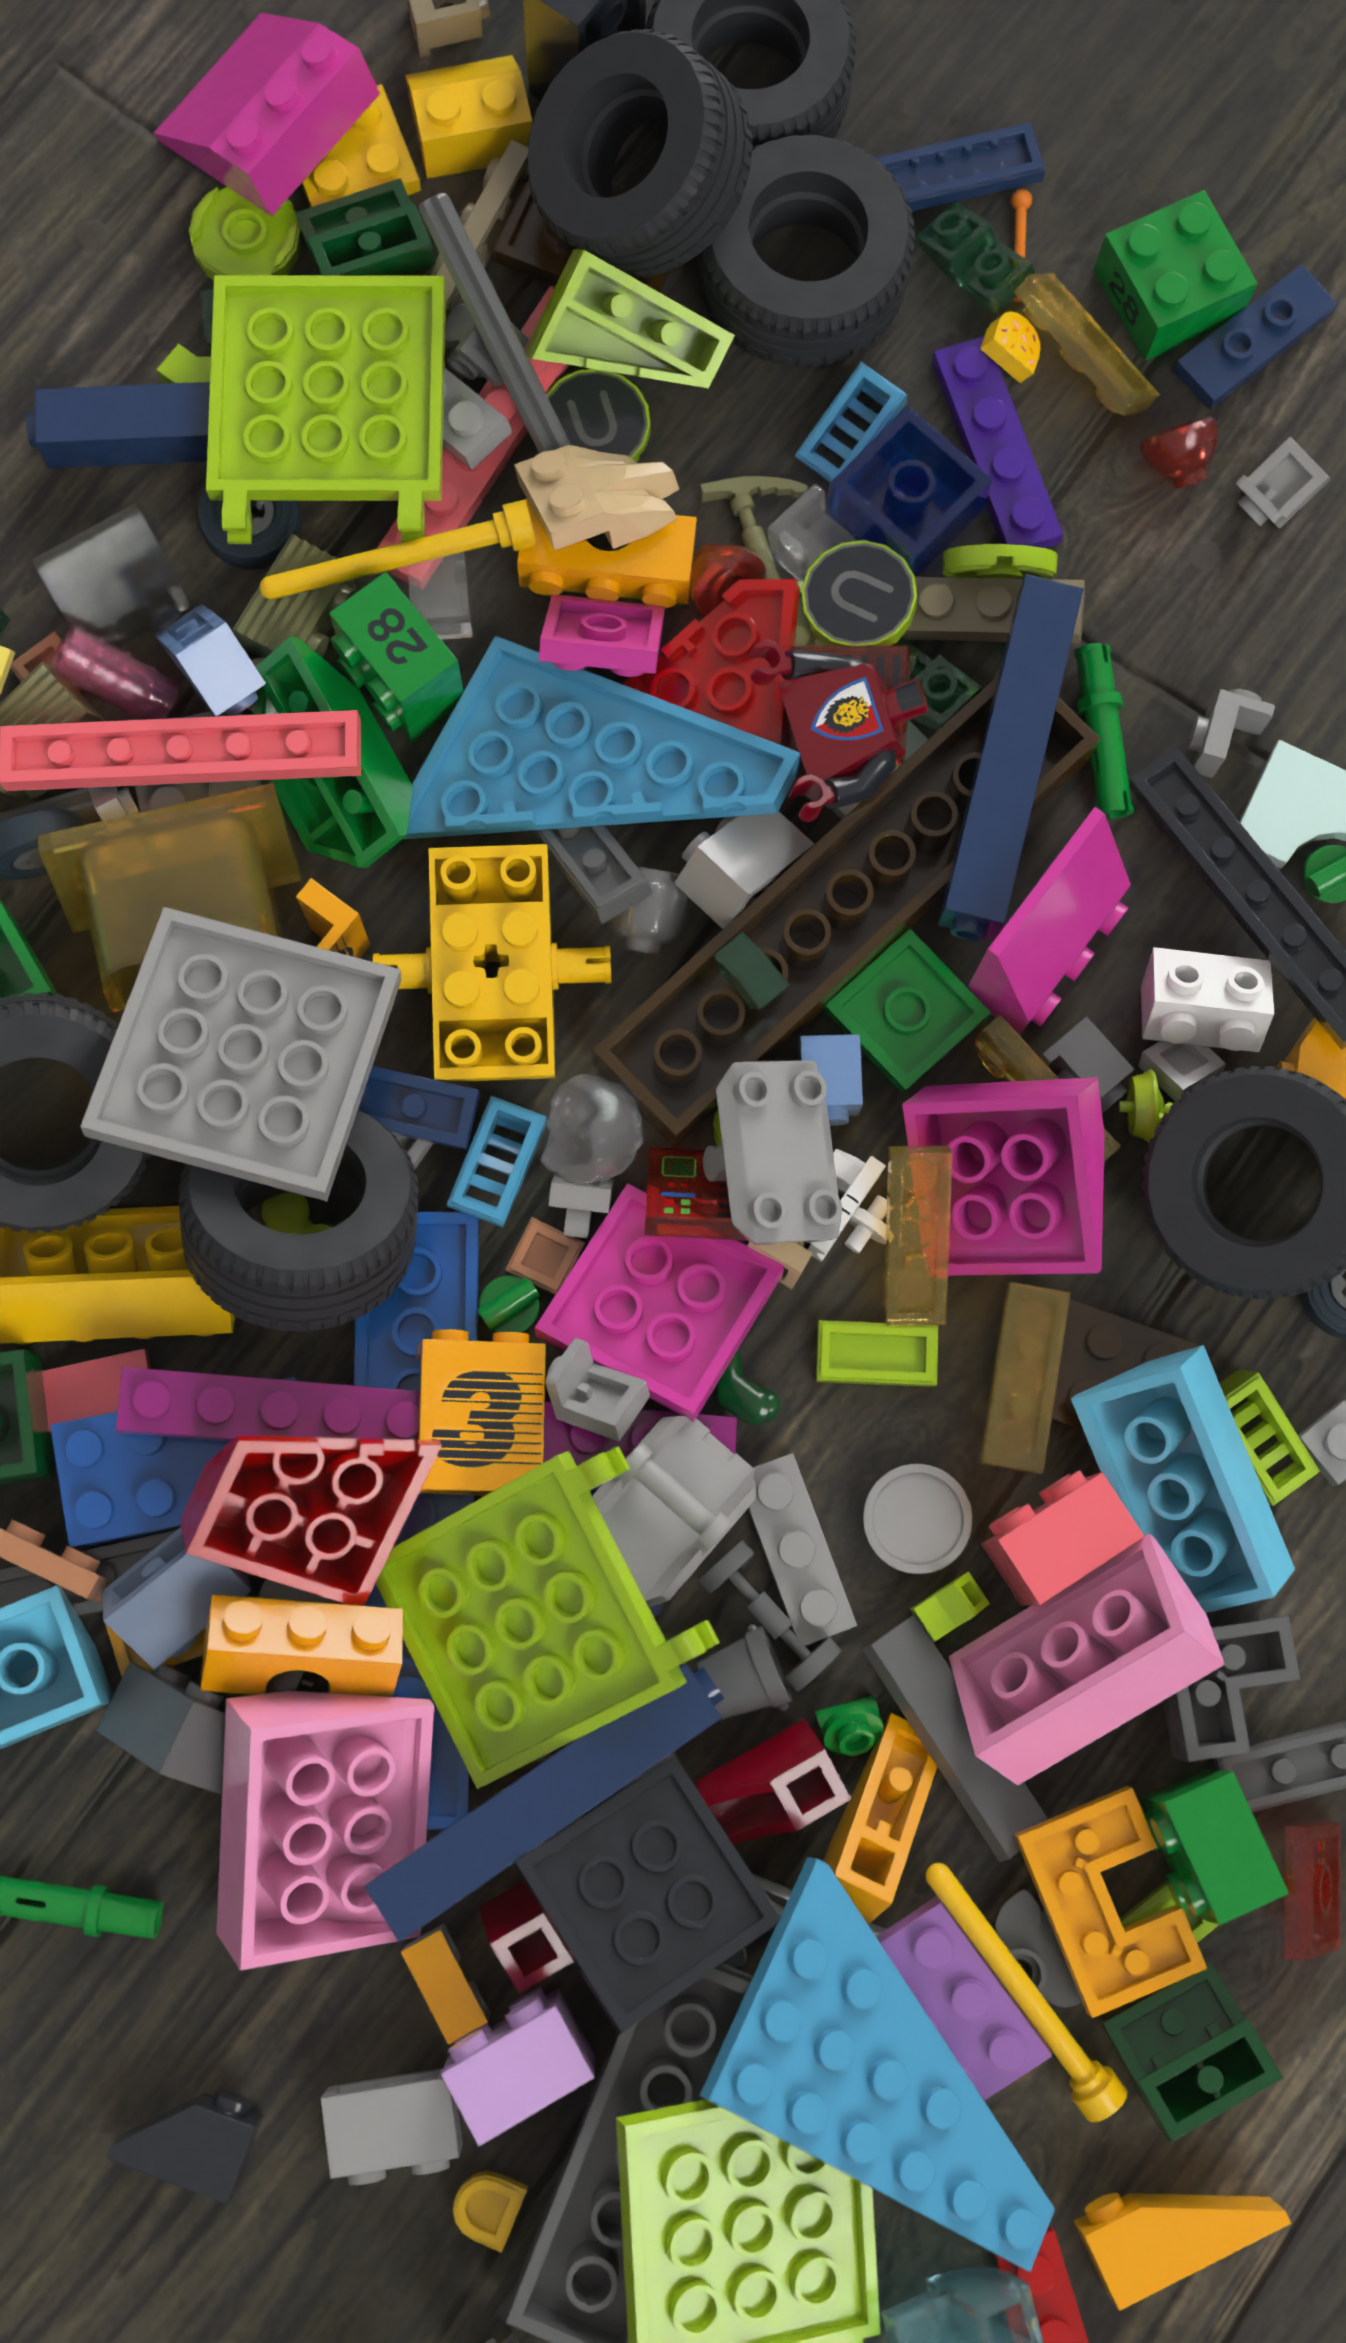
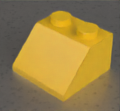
[405,55,532,179]

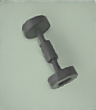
[698,1540,842,1692]

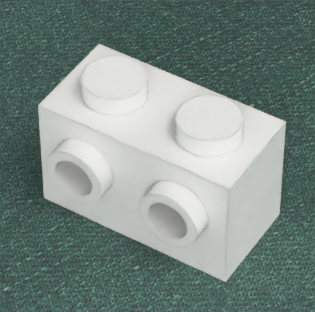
[1141,947,1274,1052]

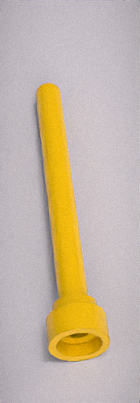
[259,499,537,600]
[926,1863,1128,2122]

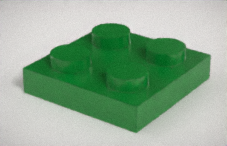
[823,929,991,1095]

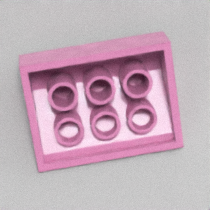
[216,1691,434,1970]

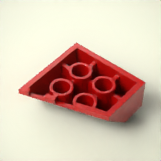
[180,1436,442,1606]

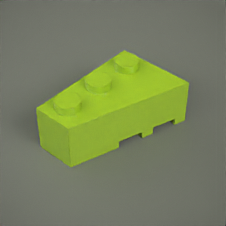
[525,249,735,388]

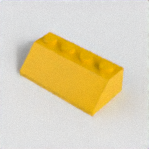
[0,1206,235,1344]

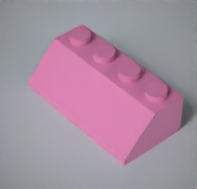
[948,1534,1225,1786]

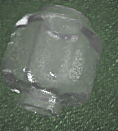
[608,867,689,954]

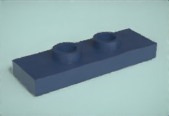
[874,122,1046,211]
[1173,264,1338,410]

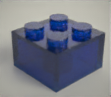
[825,406,993,577]

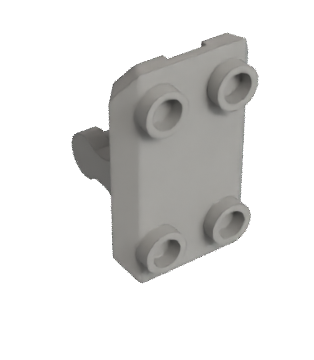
[703,1060,842,1245]
[592,1415,756,1607]

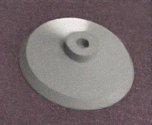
[863,1464,972,1574]

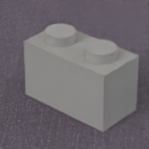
[674,811,814,929]
[321,2068,463,2185]

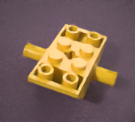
[373,844,611,1082]

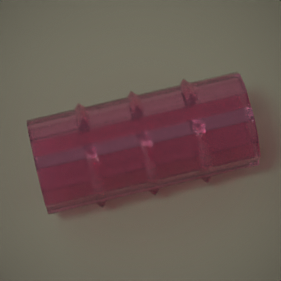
[50,624,180,720]

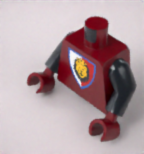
[748,640,929,822]

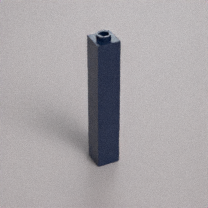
[26,382,210,469]
[938,574,1084,942]
[364,1663,724,1942]

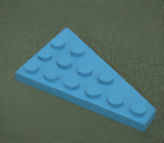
[404,636,803,839]
[700,1857,1055,2272]

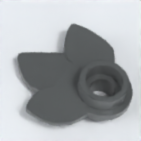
[995,1889,1082,2008]

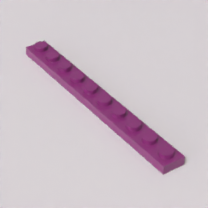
[116,1367,737,1466]

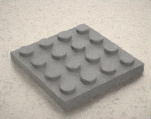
[80,907,402,1201]

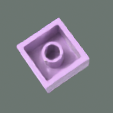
[441,1987,596,2146]

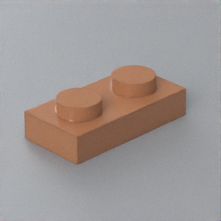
[0,1520,112,1603]

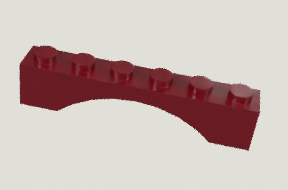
[479,1719,851,1993]

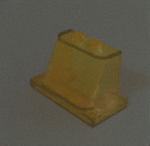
[38,783,302,1012]

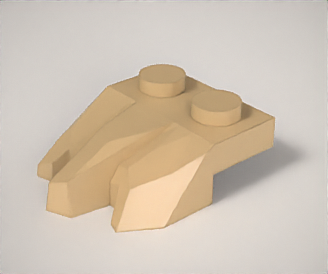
[514,445,679,550]

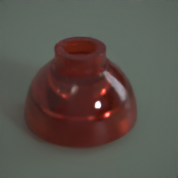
[1139,416,1218,489]
[690,543,766,617]

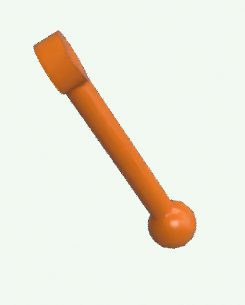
[1007,189,1033,302]

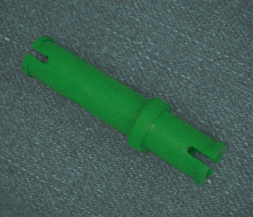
[1074,643,1134,820]
[0,1876,164,1939]

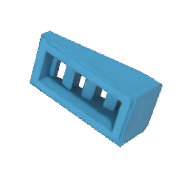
[795,362,907,490]
[447,1096,547,1228]

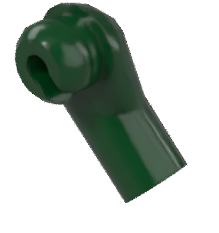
[715,1348,780,1425]

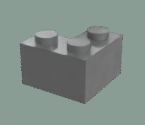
[1163,1617,1301,1762]
[96,1662,226,1795]

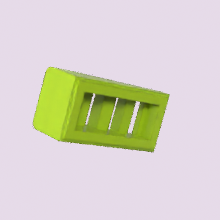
[1219,1369,1320,1506]

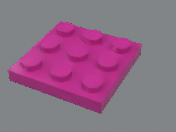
[535,1183,784,1422]

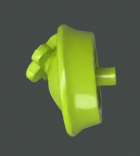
[1118,1069,1173,1143]

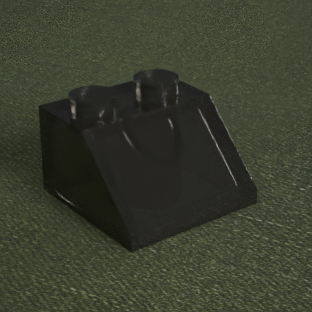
[31,503,190,662]

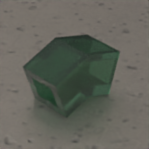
[714,932,789,1009]

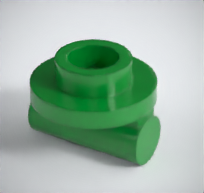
[1302,845,1346,904]
[477,1276,540,1333]
[815,1695,884,1756]

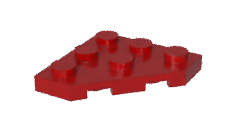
[622,579,800,747]

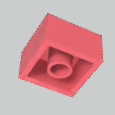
[981,1470,1145,1606]

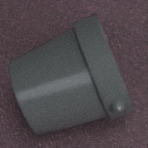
[697,1624,793,1720]

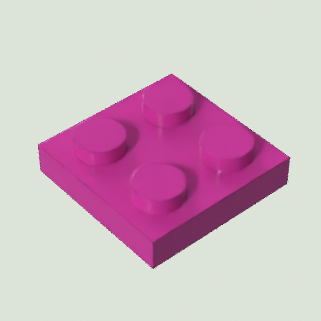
[539,594,665,677]

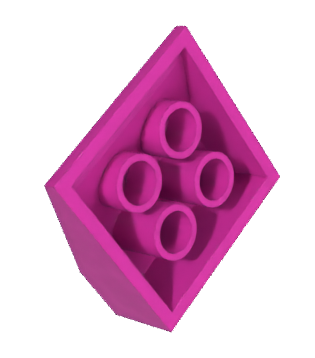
[154,13,380,216]
[967,807,1131,1035]
[902,1077,1105,1276]

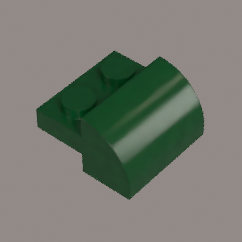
[295,178,435,276]
[1102,1962,1283,2142]

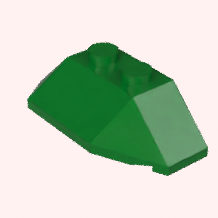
[253,636,413,868]

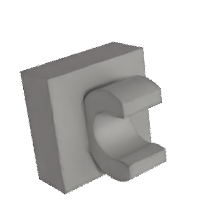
[548,1172,614,1238]

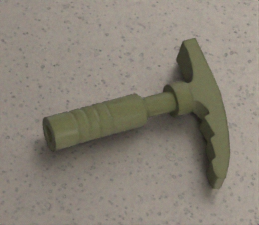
[698,476,808,579]

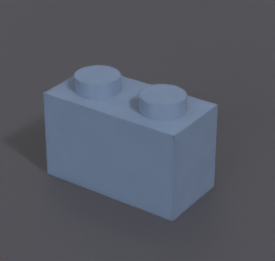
[102,1527,252,1669]

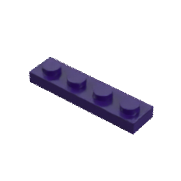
[932,336,1063,548]

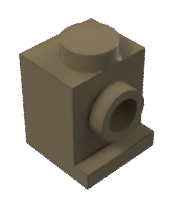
[406,0,490,58]

